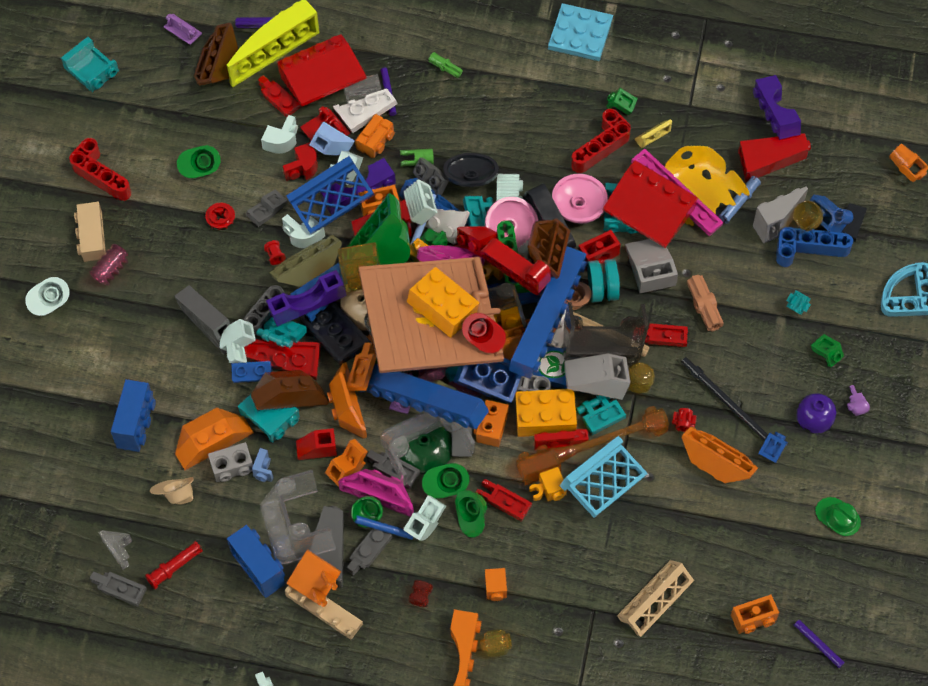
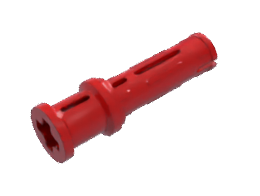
[145,541,203,590]

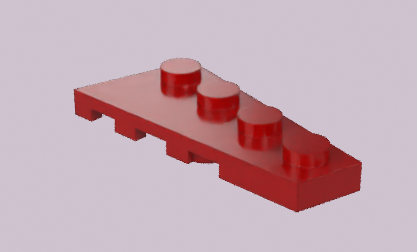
[244,339,321,380]

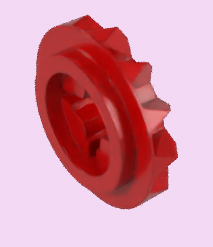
[205,202,235,230]

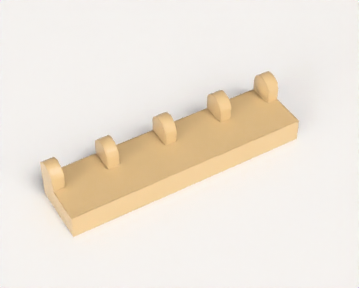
[285,586,363,640]

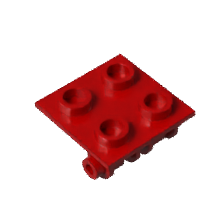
[300,106,350,140]

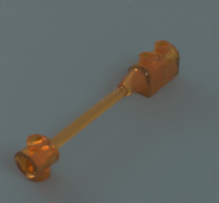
[516,406,669,485]

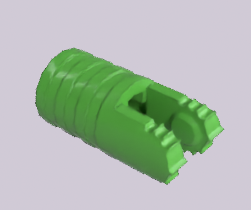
[400,149,434,167]

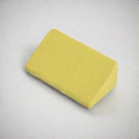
[634,119,672,148]

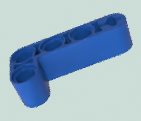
[776,227,853,267]

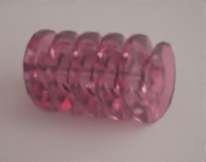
[89,244,128,286]

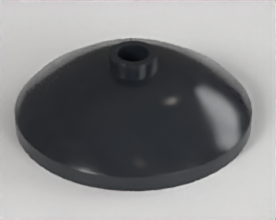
[443,153,499,188]

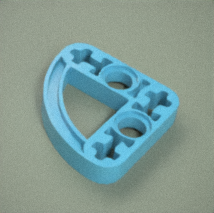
[881,262,928,317]

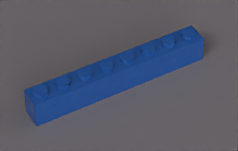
[509,246,588,379]
[361,364,489,429]

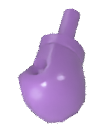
[847,385,870,416]

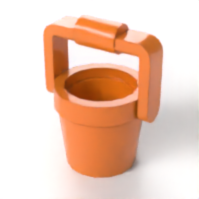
[889,144,928,182]

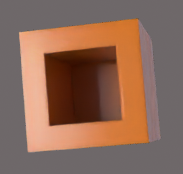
[485,568,507,601]

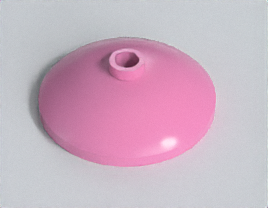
[552,174,608,223]
[485,197,538,248]

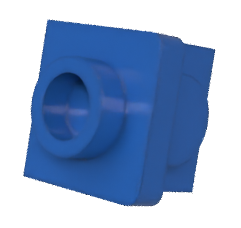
[758,432,788,463]

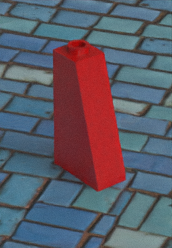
[738,133,811,182]

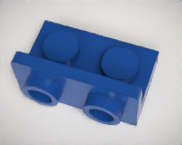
[232,361,273,383]

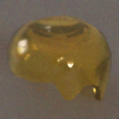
[793,200,823,231]
[628,362,655,393]

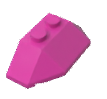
[338,469,414,517]

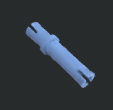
[719,176,761,223]

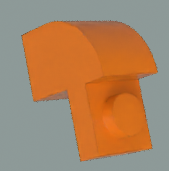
[325,439,368,486]

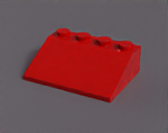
[277,34,367,106]
[602,160,698,248]

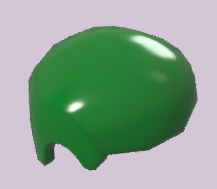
[351,496,383,527]

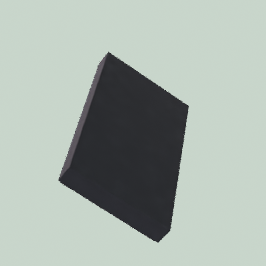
[299,302,371,366]

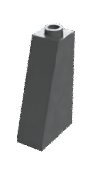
[174,285,230,354]
[309,506,344,588]

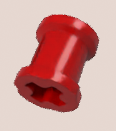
[264,240,286,265]

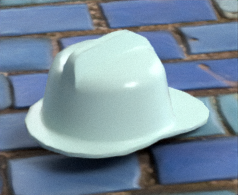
[25,277,69,316]

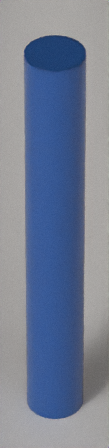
[355,515,413,540]

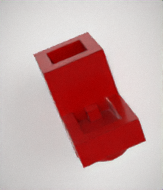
[282,142,318,181]

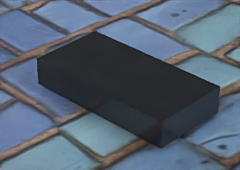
[841,203,867,242]

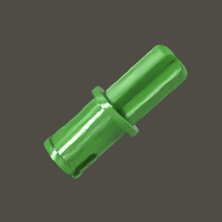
[429,52,463,78]

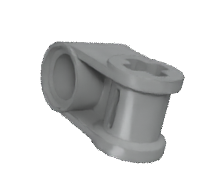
[516,375,551,392]

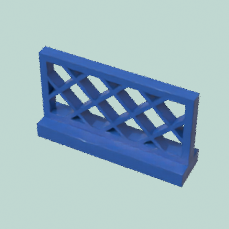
[286,156,374,235]

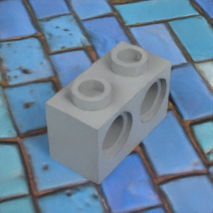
[208,442,253,482]

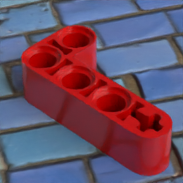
[571,109,631,173]
[69,138,132,201]
[480,238,551,295]

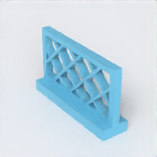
[559,436,648,518]

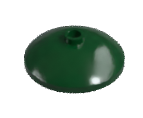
[395,419,452,474]

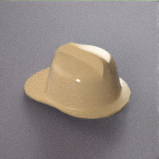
[150,477,194,505]

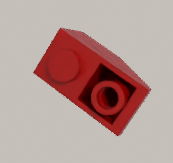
[457,226,498,257]
[296,428,337,460]

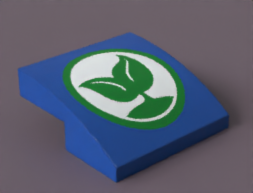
[533,346,580,388]

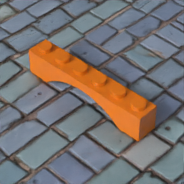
[450,609,482,686]

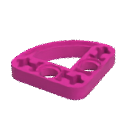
[417,245,485,267]

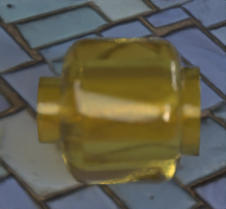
[480,629,512,658]

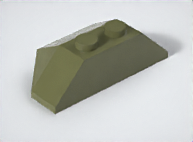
[269,235,342,287]

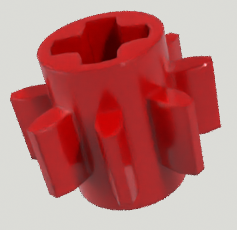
[672,408,697,432]

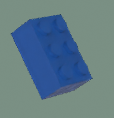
[453,358,522,404]
[111,379,156,452]
[227,525,285,598]

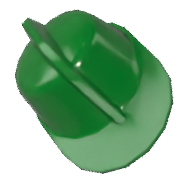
[177,145,221,178]
[422,463,469,499]
[455,490,487,538]
[816,497,861,536]

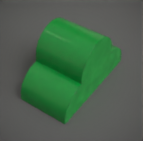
[347,193,410,271]

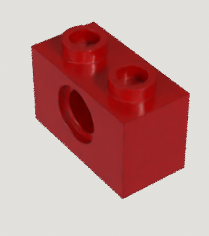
[578,230,621,270]

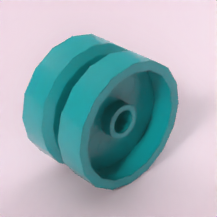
[587,259,620,303]

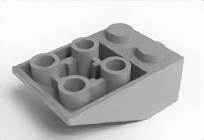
[753,186,808,243]
[625,239,678,293]
[564,353,630,400]

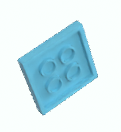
[548,3,613,61]

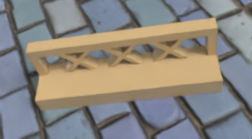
[617,560,694,637]

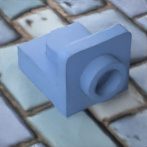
[252,448,273,482]

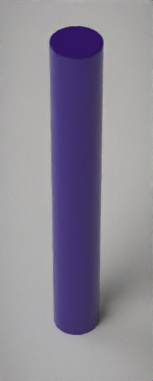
[380,68,397,116]
[794,620,845,668]

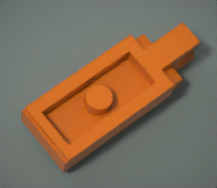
[347,342,376,391]

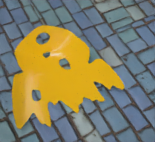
[665,146,750,226]

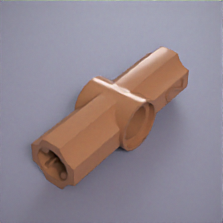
[687,275,724,332]

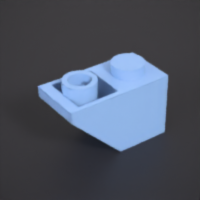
[309,122,354,155]

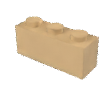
[74,202,106,262]

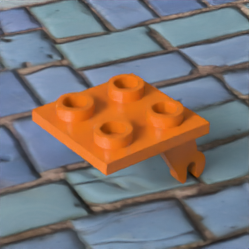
[286,549,341,607]

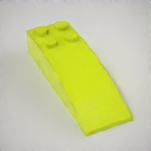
[227,0,320,87]

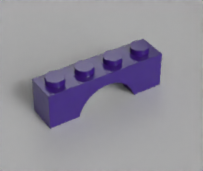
[753,75,801,140]
[320,158,396,216]
[266,270,347,326]

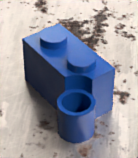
[804,195,853,233]

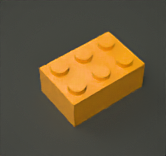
[407,267,480,338]
[515,389,577,437]

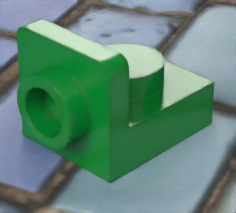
[606,88,637,116]
[420,228,448,246]
[811,334,844,367]

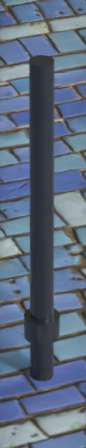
[681,357,769,441]

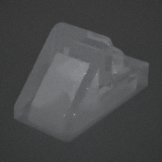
[98,530,132,570]

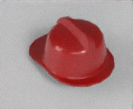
[462,313,506,353]

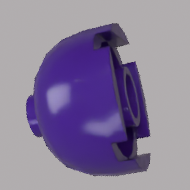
[796,393,836,433]

